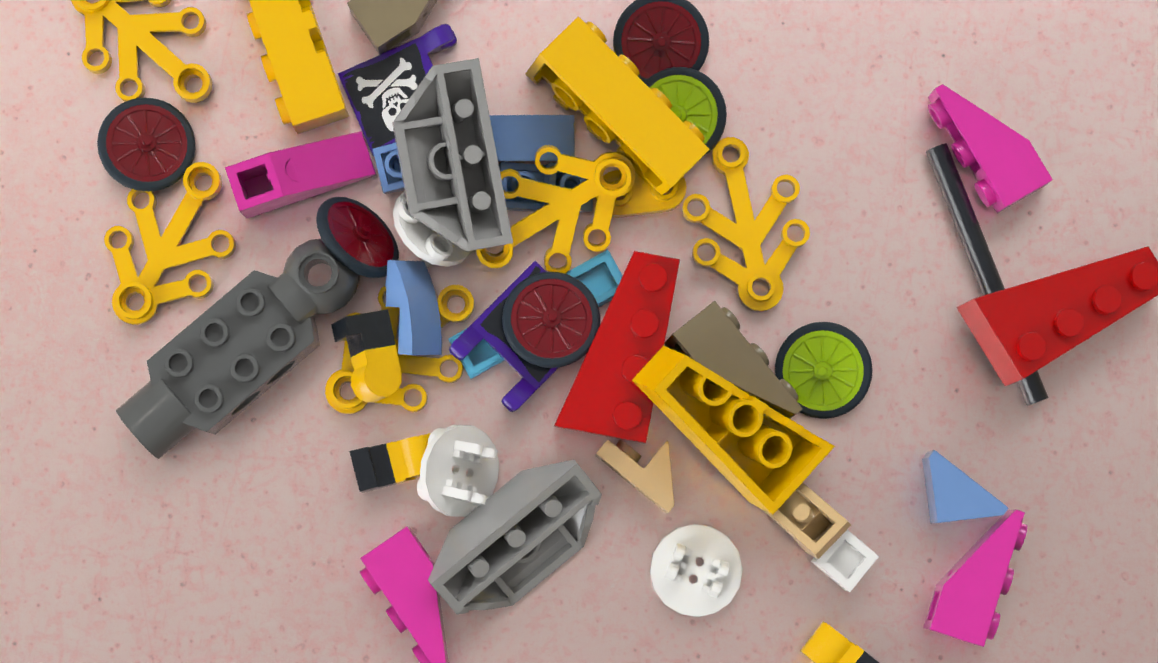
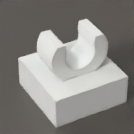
[811,529,879,592]

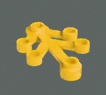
[71,0,212,103]
[682,137,810,311]
[476,145,636,274]
[104,162,236,325]
[325,285,475,414]

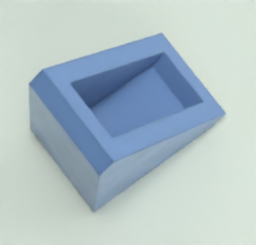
[922,450,1008,524]

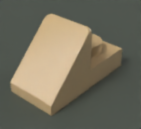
[595,439,675,514]
[763,482,851,559]

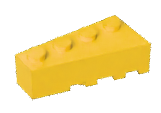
[246,0,349,134]
[525,16,710,195]
[632,346,835,515]

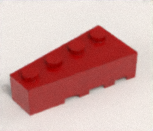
[956,246,1158,386]
[554,251,680,444]

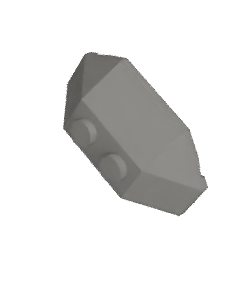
[392,58,513,252]
[428,459,602,614]

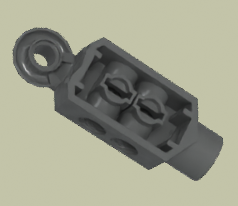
[116,239,359,459]

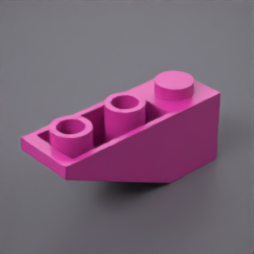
[928,84,1053,213]
[225,131,376,219]
[923,509,1028,647]
[359,526,449,663]

